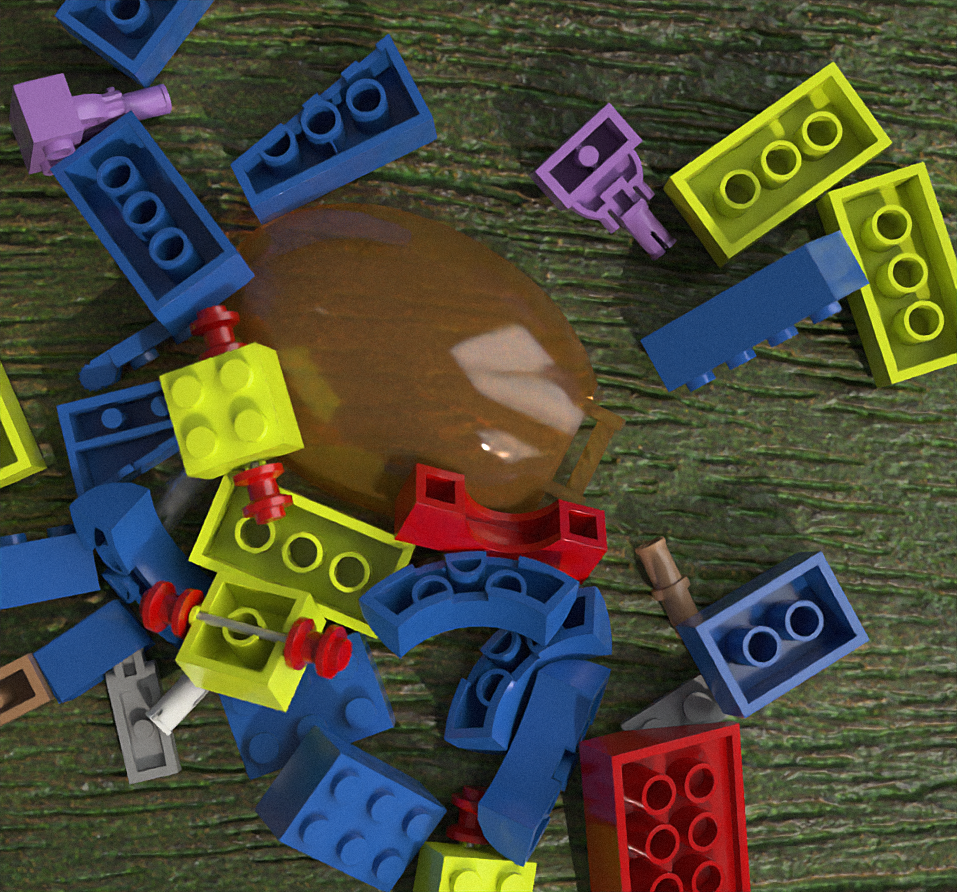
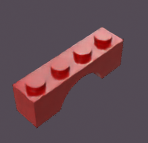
[394,463,608,585]

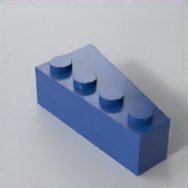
[230,34,437,225]
[640,230,869,392]
[0,524,100,610]

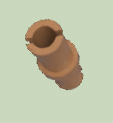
[635,536,698,639]

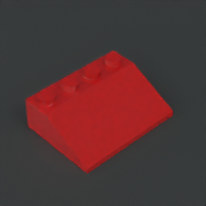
[579,721,751,892]

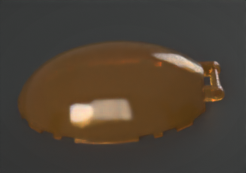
[218,203,626,517]

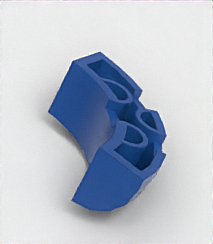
[69,482,213,650]
[359,551,579,658]
[444,586,612,755]
[478,659,611,867]

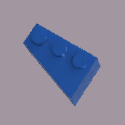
[56,380,180,497]

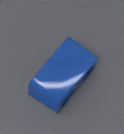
[33,599,155,704]

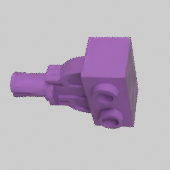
[9,73,172,176]
[528,103,677,261]

